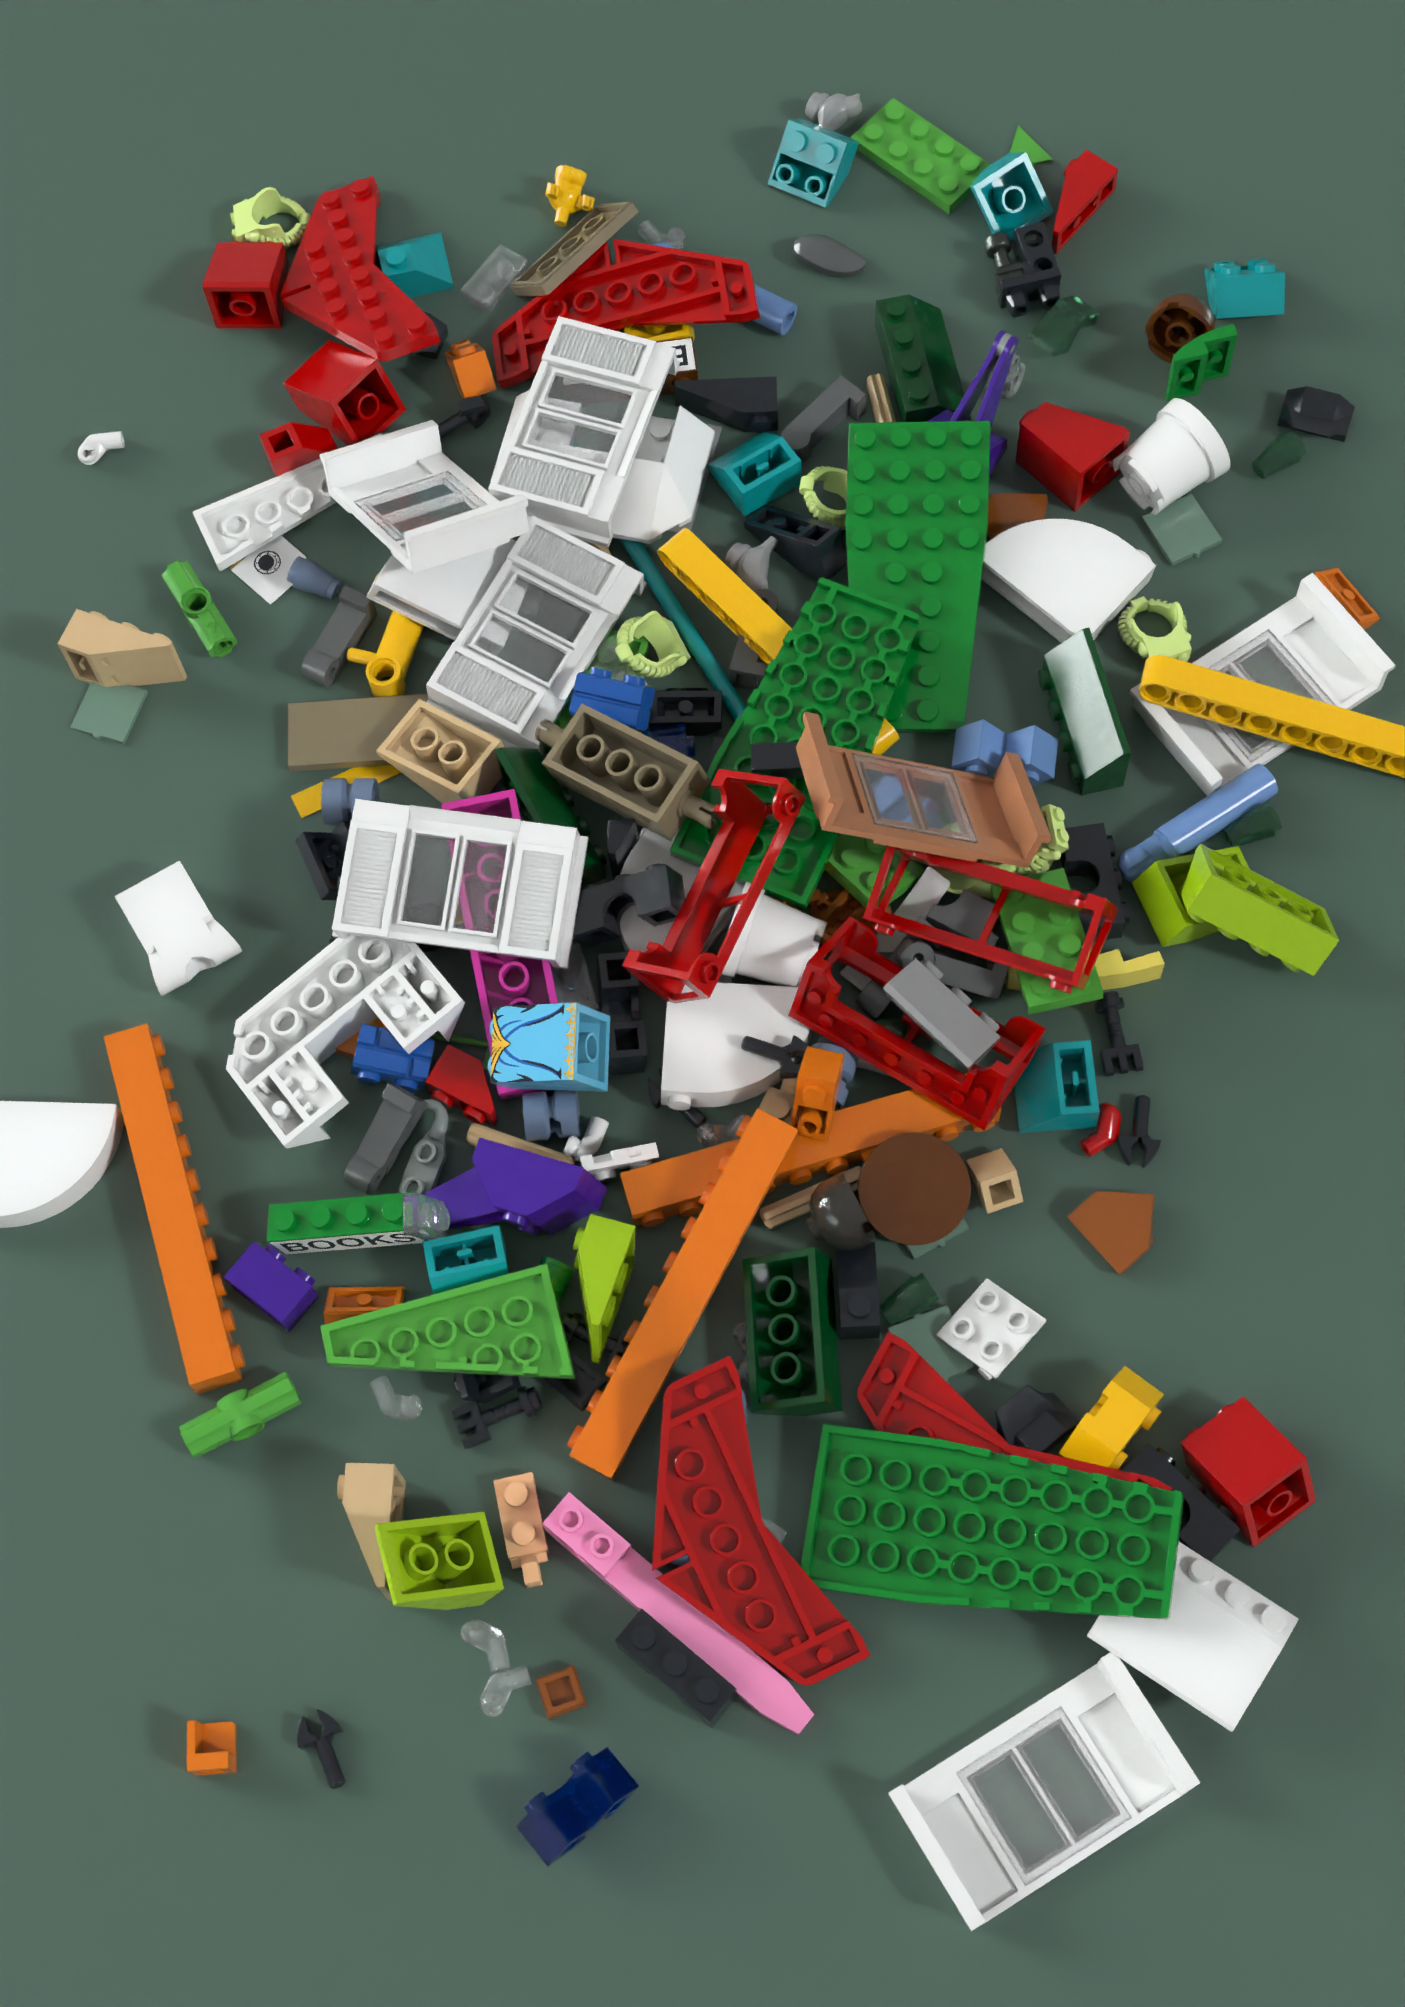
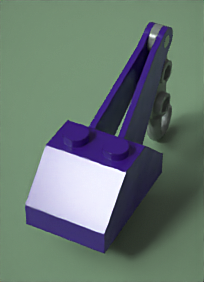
[928,330,1025,477]
[398,1099,607,1237]

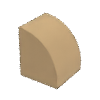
[966,1148,1023,1214]

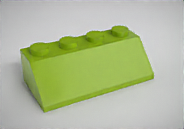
[1181,844,1339,976]

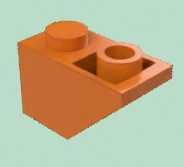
[444,339,497,399]
[791,1046,845,1141]

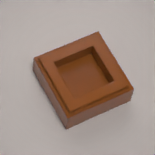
[535,1665,588,1720]

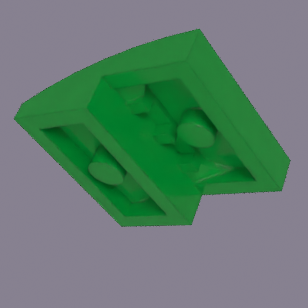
[1165,323,1238,402]

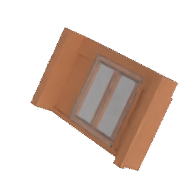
[796,712,1052,868]

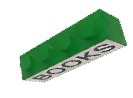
[267,1192,431,1255]

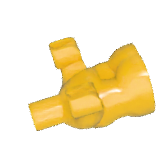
[545,165,595,227]

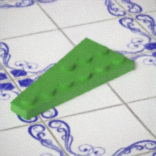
[320,1264,575,1379]

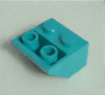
[768,118,859,208]
[1204,258,1285,319]
[707,432,802,516]
[1011,1040,1100,1133]
[422,1225,511,1295]

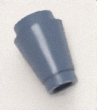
[287,556,342,600]

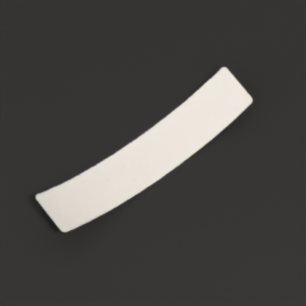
[840,866,951,990]

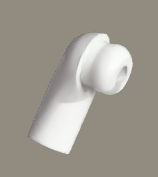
[77,431,125,465]
[563,1116,609,1162]

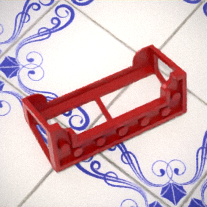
[622,769,806,1003]
[863,846,1118,994]
[788,916,1046,1130]

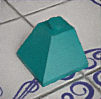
[970,152,1054,241]
[377,232,454,298]

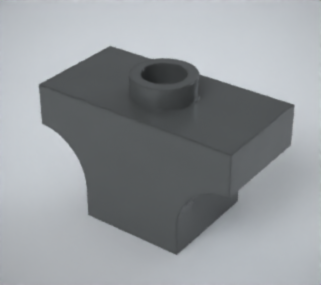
[926,889,999,962]

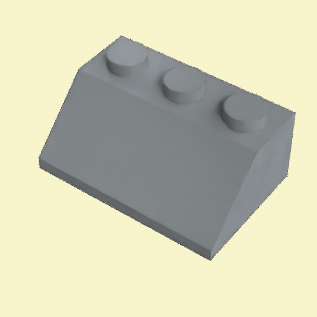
[883,958,1000,1072]

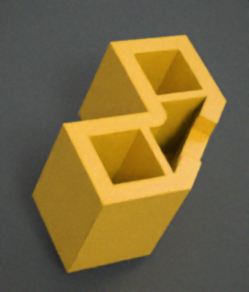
[1059,1366,1164,1470]

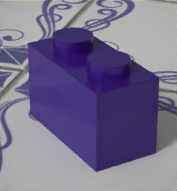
[224,1241,319,1332]

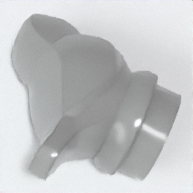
[805,92,862,131]
[725,536,778,591]

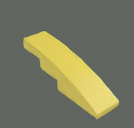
[1004,949,1165,990]

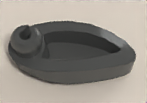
[793,234,866,277]

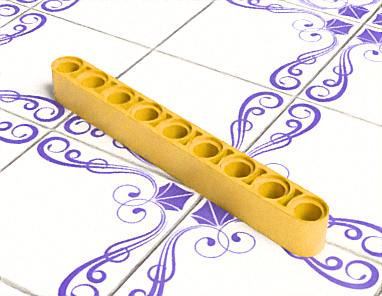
[657,528,899,755]
[1139,655,1405,778]

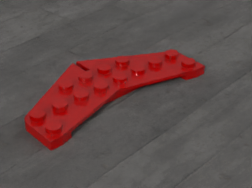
[280,176,441,361]
[492,239,761,389]
[857,1332,1173,1491]
[652,1356,871,1685]

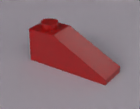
[1052,149,1118,254]

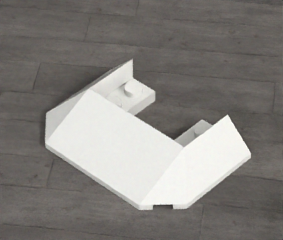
[490,390,715,544]
[226,934,465,1149]

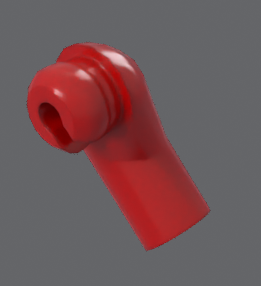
[1079,1103,1121,1158]

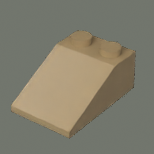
[376,699,504,803]
[337,1463,406,1601]

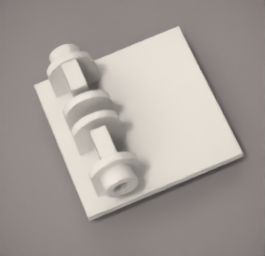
[936,1278,1046,1381]

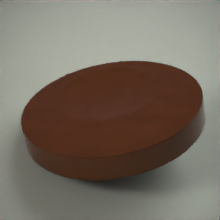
[857,1133,971,1245]

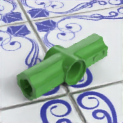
[161,560,238,657]
[179,1372,302,1459]

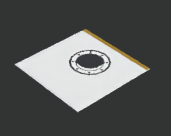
[229,536,307,605]

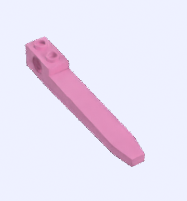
[542,1492,814,1735]

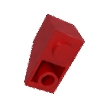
[259,422,338,477]
[425,1044,499,1127]

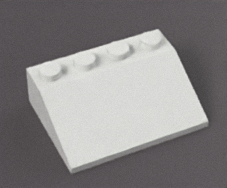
[1087,1542,1299,1732]

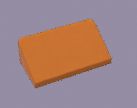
[1314,567,1380,629]
[323,1286,406,1324]

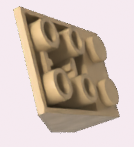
[57,609,187,687]

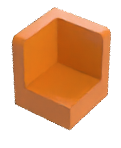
[187,1720,237,1776]

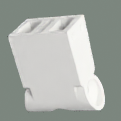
[115,861,243,996]

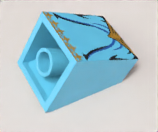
[488,1003,610,1092]

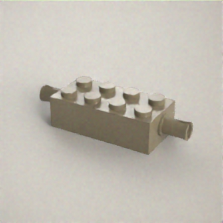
[535,704,721,841]

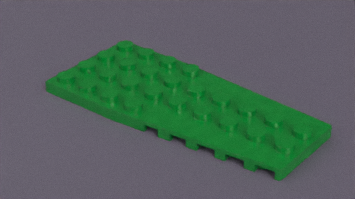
[845,421,991,733]
[670,578,920,910]
[801,1424,1184,1620]

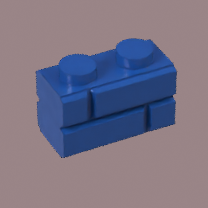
[569,667,655,731]
[350,1024,435,1093]

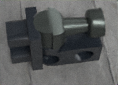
[983,222,1061,318]

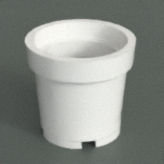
[1113,398,1230,515]
[721,881,827,987]

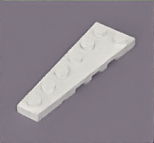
[192,433,382,571]

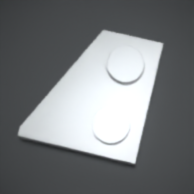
[580,1142,659,1182]

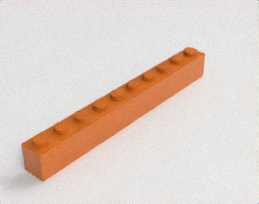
[103,1023,246,1394]
[620,1073,1001,1228]
[567,1108,799,1481]

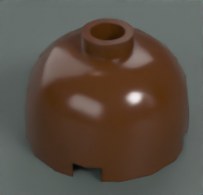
[1145,293,1215,363]

